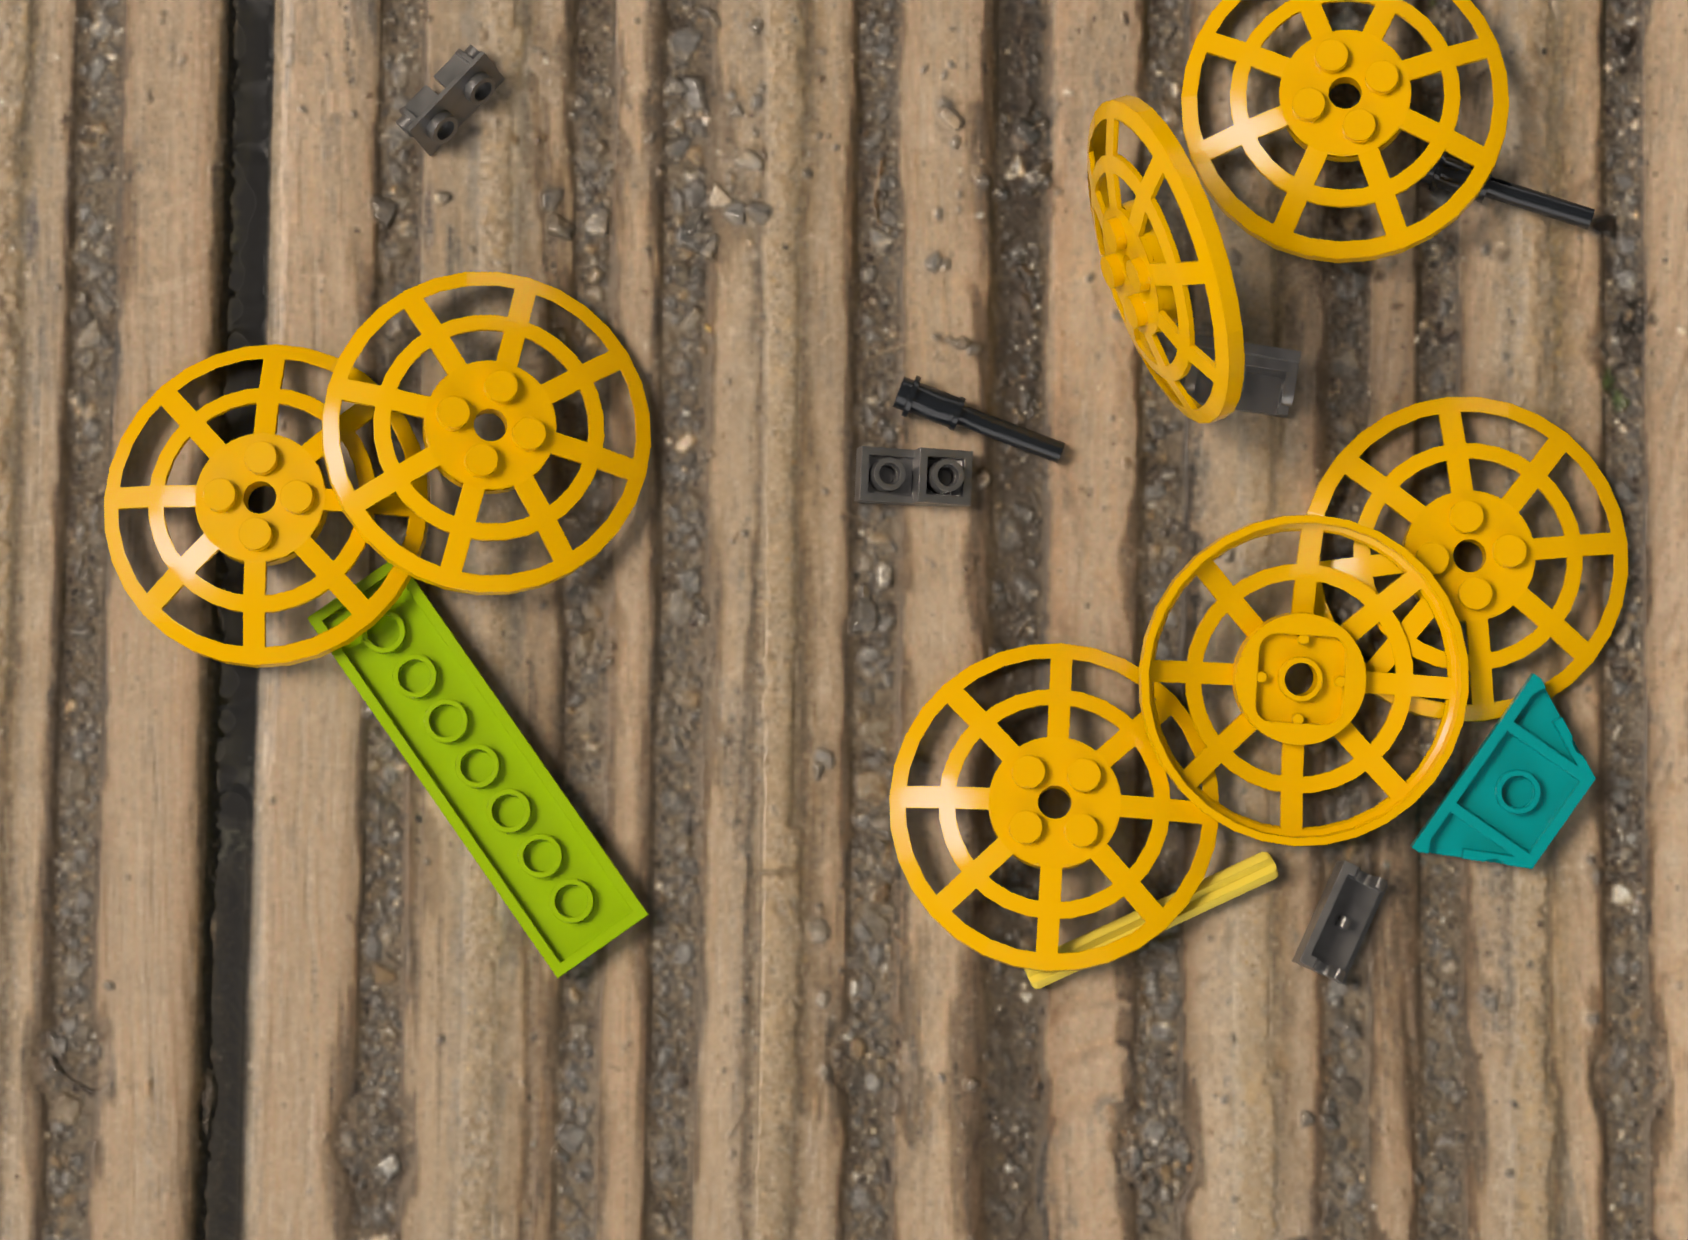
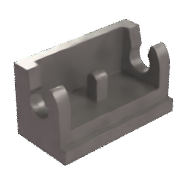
[1182,335,1301,418]
[1292,861,1388,984]

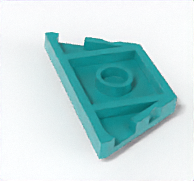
[1410,673,1596,869]

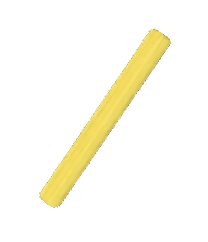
[1024,852,1279,989]

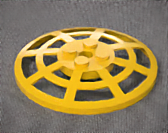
[1181,0,1509,263]
[1087,95,1245,423]
[322,272,651,595]
[104,344,431,668]
[1306,397,1628,722]
[1138,514,1469,846]
[889,643,1219,972]

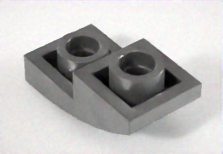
[854,446,973,507]

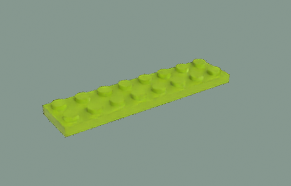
[307,562,649,978]

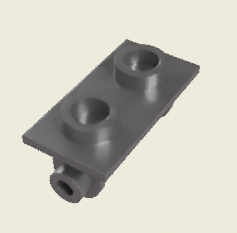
[396,44,505,156]

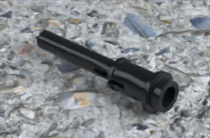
[1420,152,1595,230]
[893,375,1065,463]

